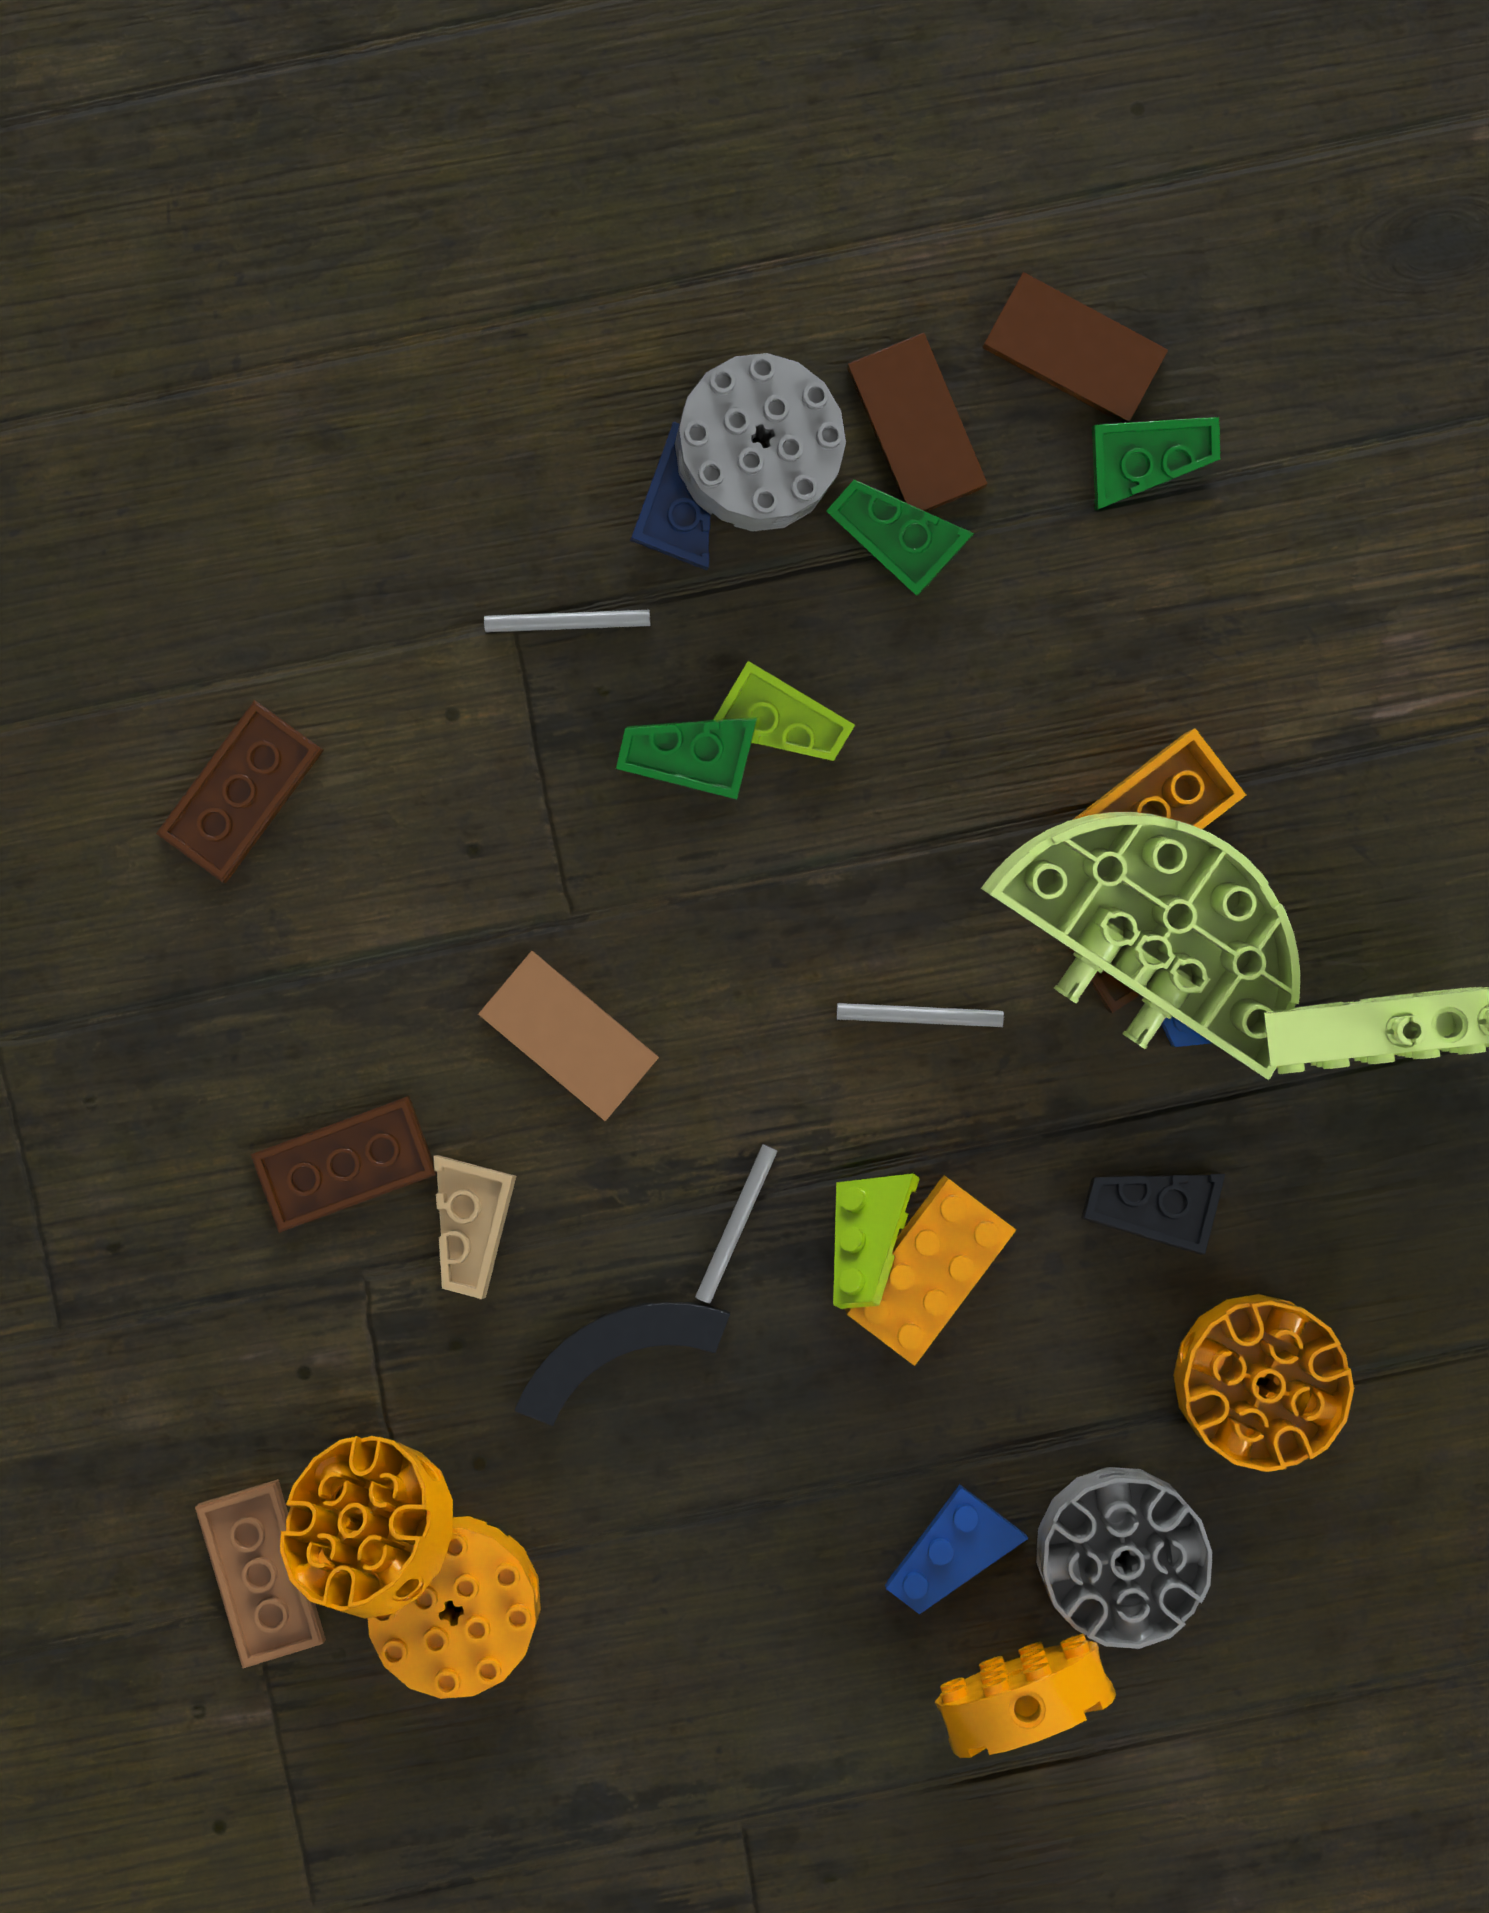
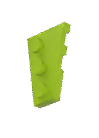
[713,661,855,761]
[833,1173,920,1309]

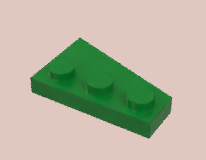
[1092,417,1221,511]
[826,480,974,596]
[616,717,758,800]

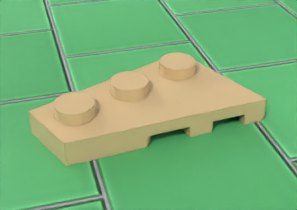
[434,1155,516,1299]

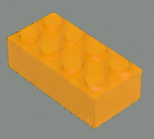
[1073,728,1246,829]
[845,1175,1016,1366]

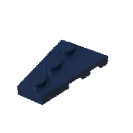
[630,422,710,570]

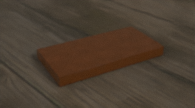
[983,272,1168,423]
[847,333,988,512]
[156,700,324,883]
[250,1096,437,1233]

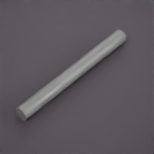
[484,609,650,632]
[836,1003,1004,1027]
[695,1144,778,1304]

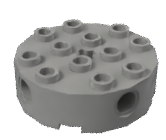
[674,353,846,531]
[1036,1467,1212,1649]

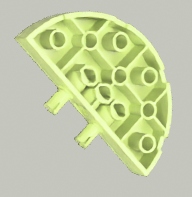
[981,812,1301,1080]
[1263,987,1489,1074]

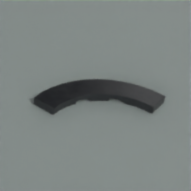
[514,1302,730,1426]

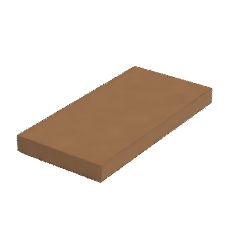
[478,951,659,1121]
[195,1479,326,1668]

